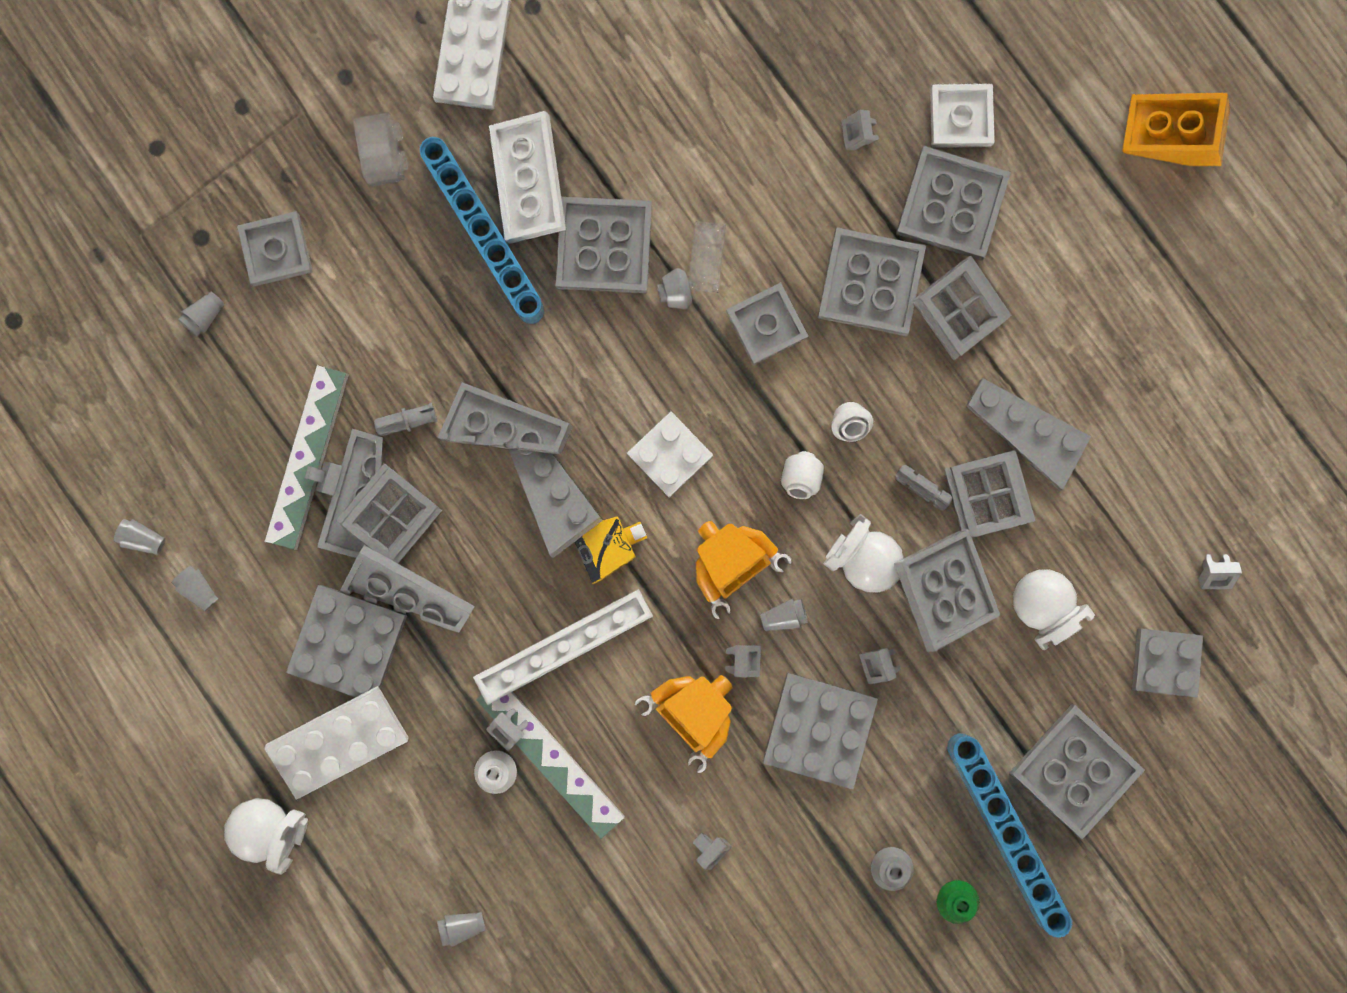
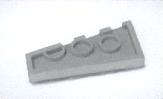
[966,378,1091,491]
[438,382,573,455]
[317,429,383,558]
[509,449,603,558]
[339,545,474,633]

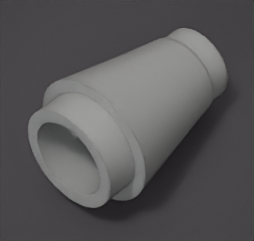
[178,292,225,337]
[114,519,165,555]
[171,565,219,612]
[760,598,808,632]
[437,912,486,947]

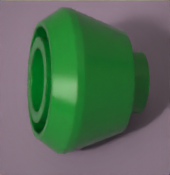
[936,880,980,924]

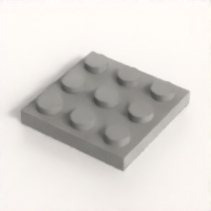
[896,146,1011,261]
[556,197,652,293]
[818,228,926,336]
[894,529,1000,652]
[286,585,407,697]
[762,672,878,789]
[1009,704,1145,839]

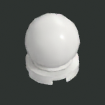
[823,514,903,593]
[1013,570,1095,650]
[224,798,308,875]

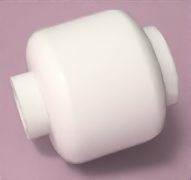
[781,451,824,499]

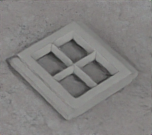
[912,256,1011,360]
[944,450,1035,538]
[336,463,442,564]

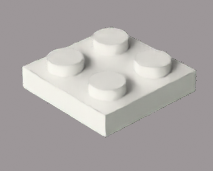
[930,84,994,148]
[627,411,713,498]

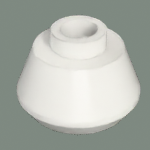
[831,402,873,442]
[474,751,517,794]

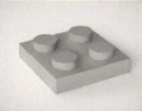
[237,211,313,286]
[726,282,808,365]
[1132,628,1203,698]

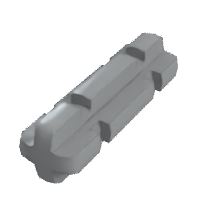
[895,465,952,511]

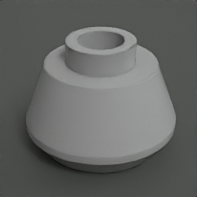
[657,268,692,309]
[871,847,914,891]

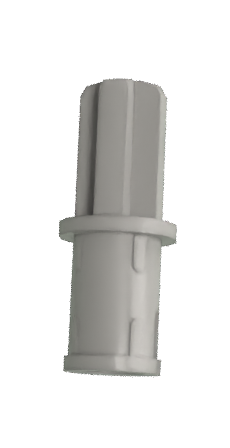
[374,403,438,436]

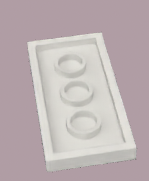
[433,0,511,110]
[489,111,566,244]
[264,686,408,800]

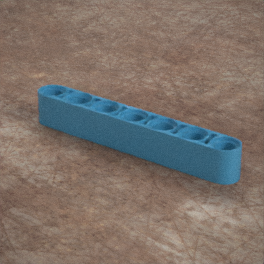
[420,137,544,324]
[947,733,1072,938]

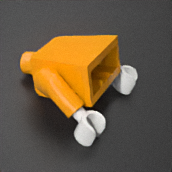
[695,521,791,619]
[635,675,733,773]

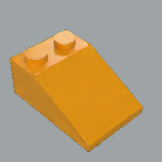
[1122,93,1230,166]

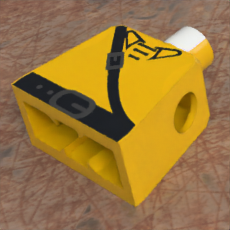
[575,517,647,584]

